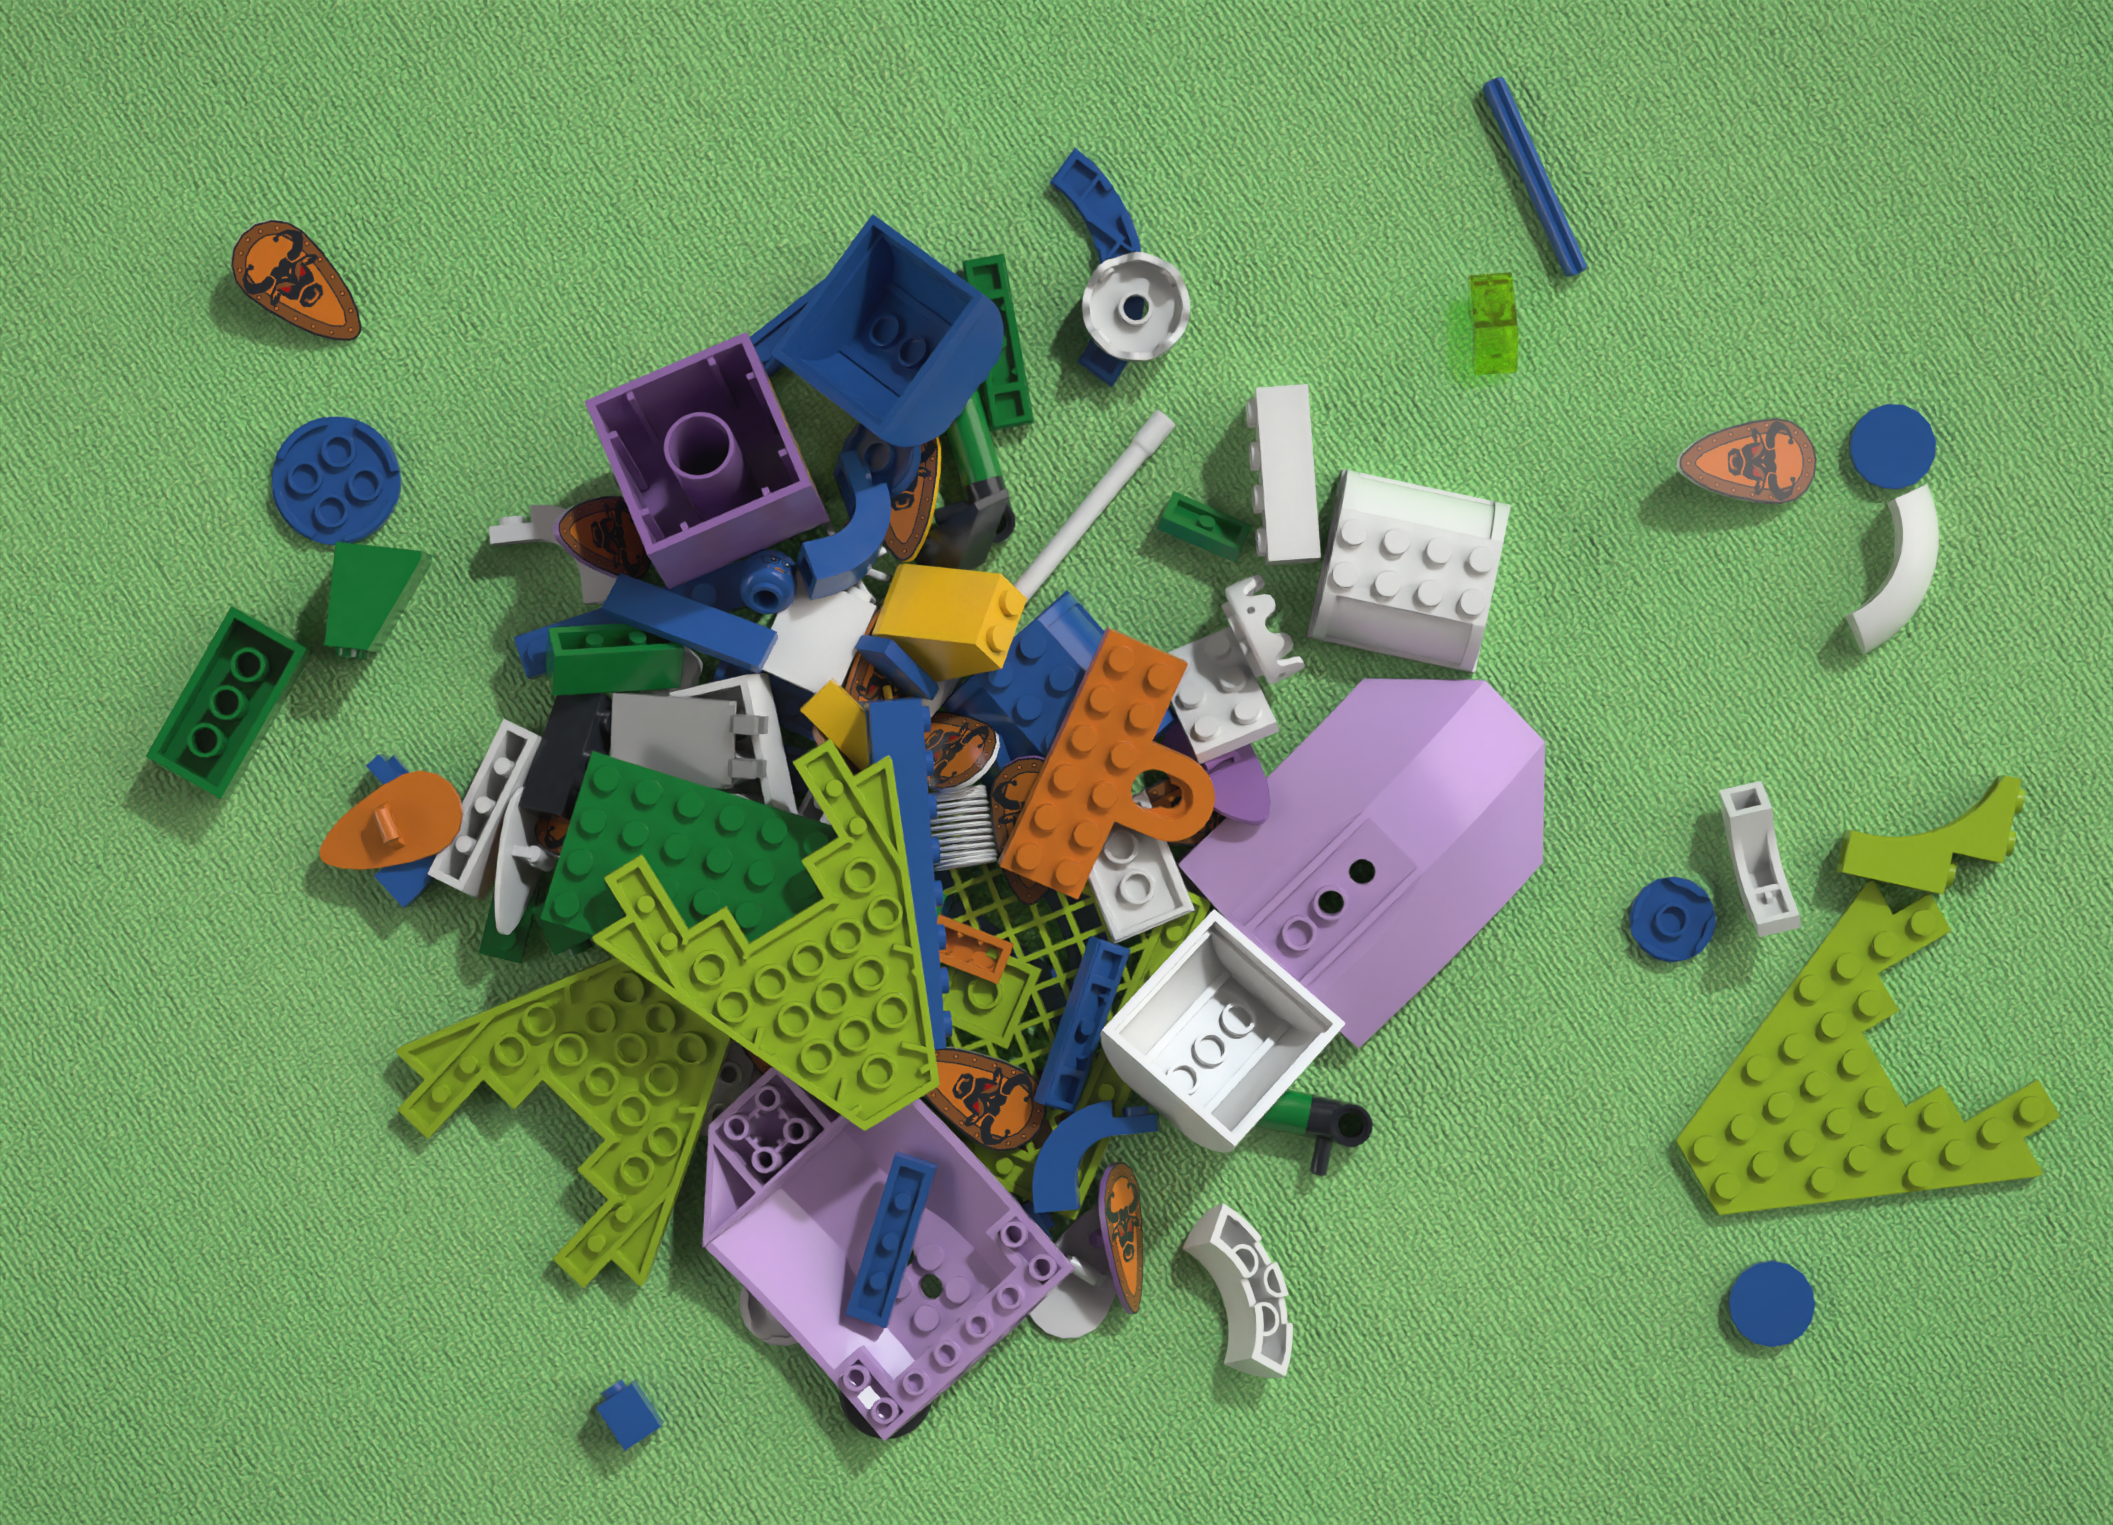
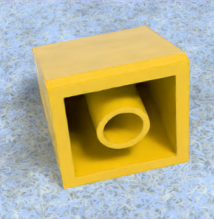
[872,564,1027,682]

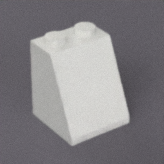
[762,571,878,694]

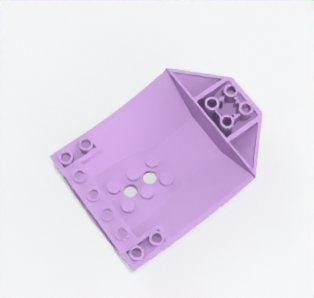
[1178,678,1545,1048]
[702,1067,1075,1441]

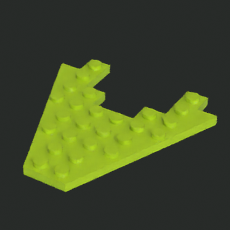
[592,738,940,1131]
[1674,880,2060,1215]
[396,956,732,1288]

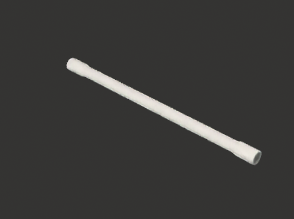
[920,410,1176,717]

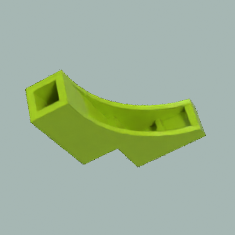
[1836,775,2025,895]

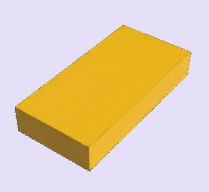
[800,678,869,771]

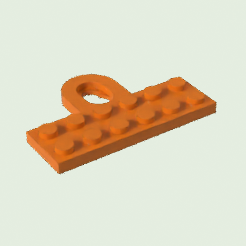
[997,626,1215,899]

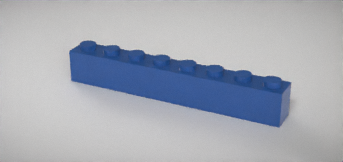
[864,697,952,1049]

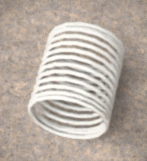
[928,785,998,871]

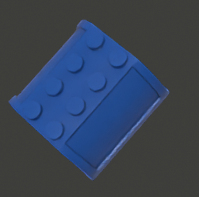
[771,214,1003,447]
[941,590,1179,761]

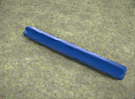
[1483,77,1587,277]

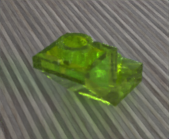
[1468,272,1519,375]

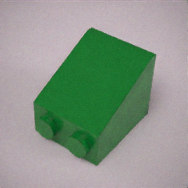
[324,542,432,660]

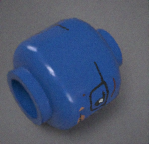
[739,550,798,614]

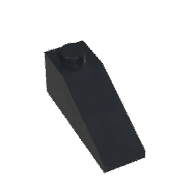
[914,488,1009,571]

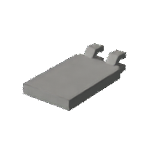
[610,692,768,789]

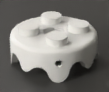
[1082,252,1190,362]
[1221,575,1305,684]

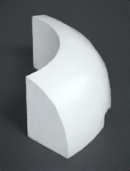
[1845,484,1939,655]
[1183,1204,1293,1378]

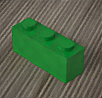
[545,623,684,696]

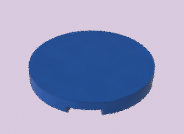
[272,417,402,545]

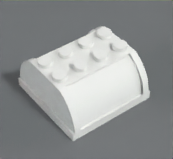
[1306,469,1511,673]
[1100,909,1346,1153]

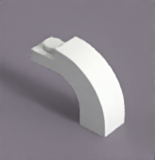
[489,505,617,605]
[1719,781,1801,937]

